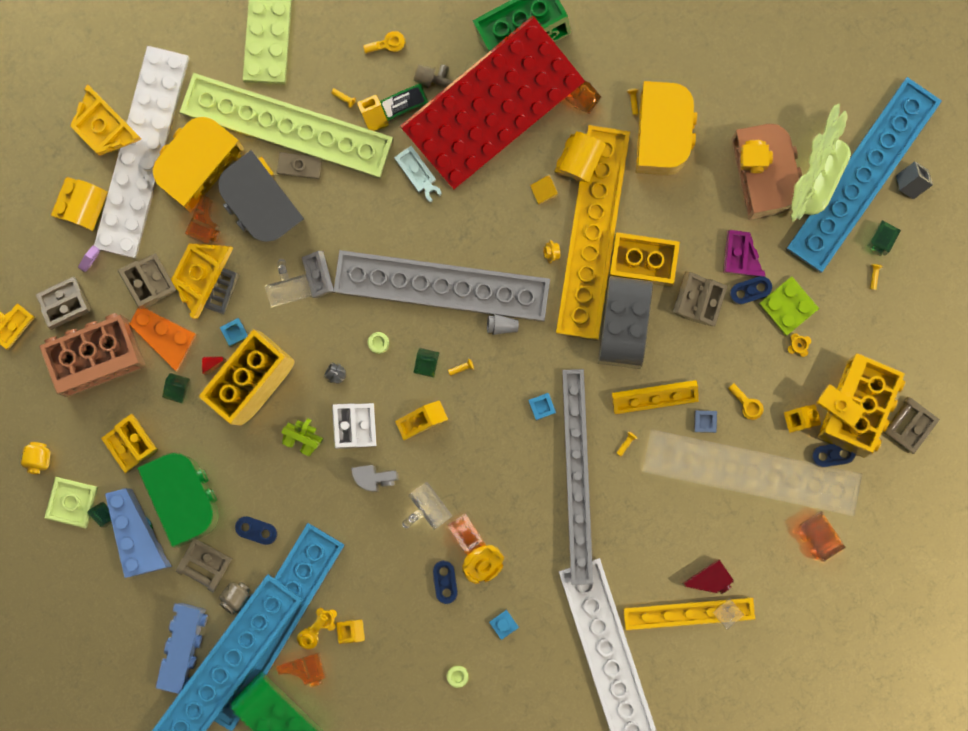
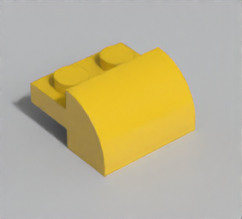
[554,131,606,182]
[51,177,108,231]
[101,414,158,473]

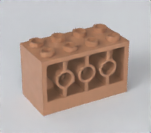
[40,313,146,397]

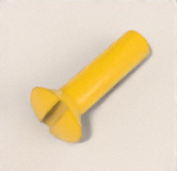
[331,88,356,108]
[627,89,639,115]
[870,264,883,290]
[448,359,474,376]
[617,432,638,457]

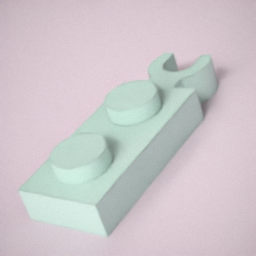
[394,145,441,203]

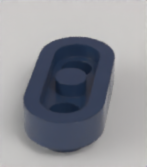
[730,276,772,305]
[812,444,856,468]
[235,516,278,545]
[433,561,458,604]

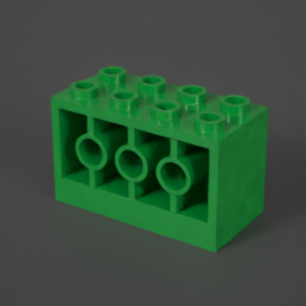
[472,0,572,53]

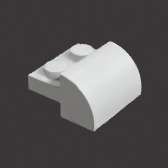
[332,403,377,449]

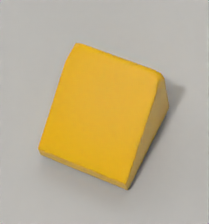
[530,175,558,205]
[336,619,365,644]

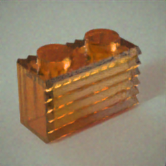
[797,511,846,562]

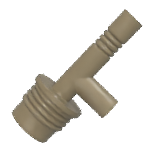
[414,65,453,88]

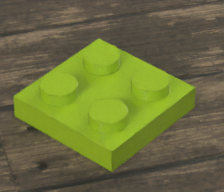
[759,276,819,336]

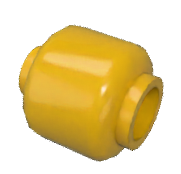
[21,442,51,475]

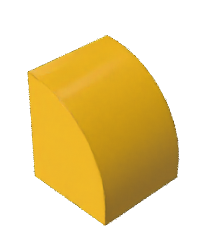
[357,95,389,131]

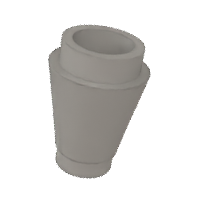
[487,314,519,335]

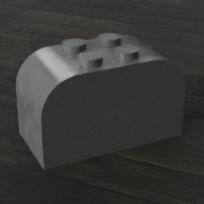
[219,150,304,242]
[598,276,653,369]

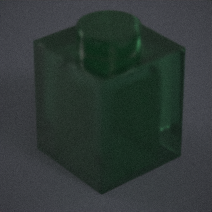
[867,220,901,256]

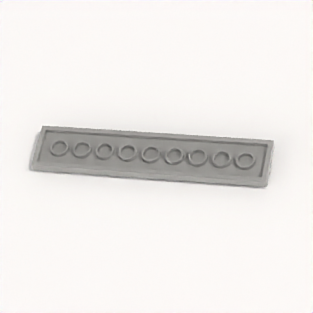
[333,250,550,322]

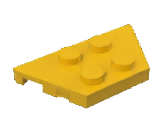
[70,84,142,156]
[171,243,233,319]

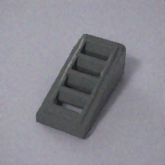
[204,268,239,314]

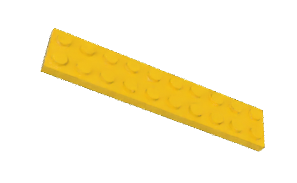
[556,125,630,340]

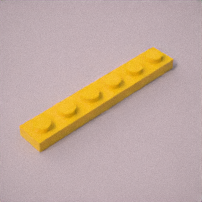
[623,598,755,630]

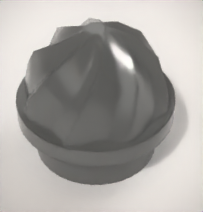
[324,362,346,384]

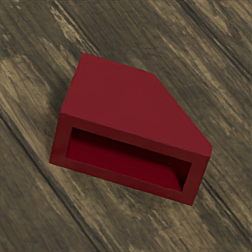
[682,559,734,594]

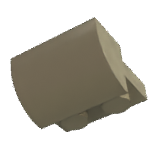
[118,253,176,309]
[673,271,727,326]
[36,276,90,330]

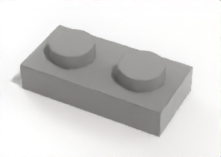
[302,251,334,298]

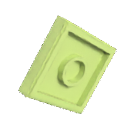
[44,477,98,529]

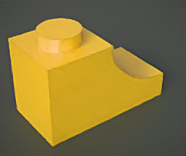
[395,400,448,440]

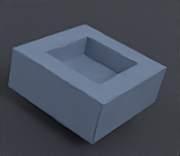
[694,410,717,433]

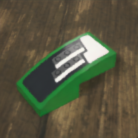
[379,84,429,121]

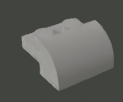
[351,465,399,492]

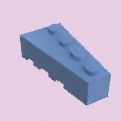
[105,488,172,578]
[156,603,208,694]

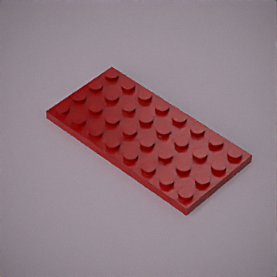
[400,16,585,189]

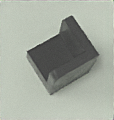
[896,161,933,199]

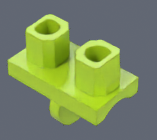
[281,418,323,456]

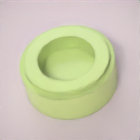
[368,332,389,354]
[447,666,469,688]

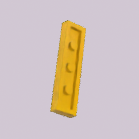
[612,380,699,414]

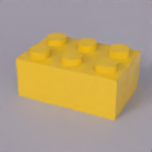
[609,232,680,287]

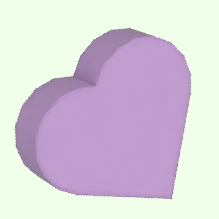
[78,245,100,272]

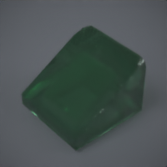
[413,348,440,377]
[162,373,190,403]
[87,502,111,527]

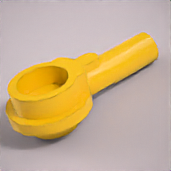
[363,31,405,53]
[728,383,764,420]
[297,614,328,649]

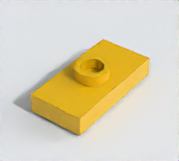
[816,384,866,428]

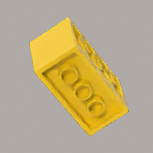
[817,353,905,458]

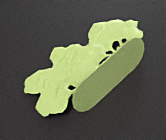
[791,103,851,222]

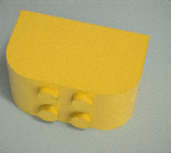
[636,81,697,175]
[153,117,244,213]
[199,329,294,426]

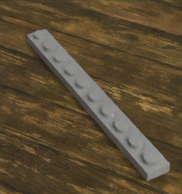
[562,369,593,585]

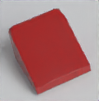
[202,356,226,375]

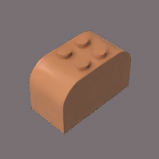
[732,124,802,220]

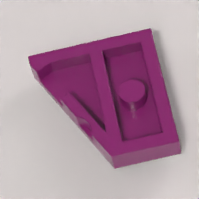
[723,230,765,277]

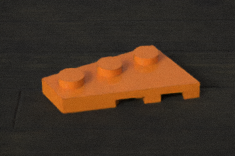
[129,308,197,372]

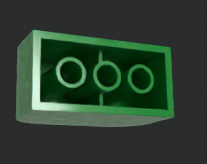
[137,453,219,547]
[231,671,323,731]

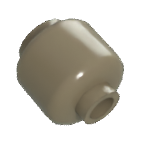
[219,582,251,615]

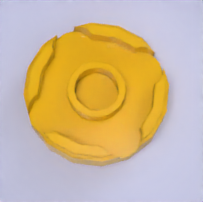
[462,545,504,584]

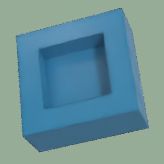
[220,318,248,347]
[528,393,556,420]
[489,610,519,640]

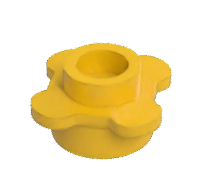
[543,240,560,264]
[788,333,811,357]
[316,608,337,631]

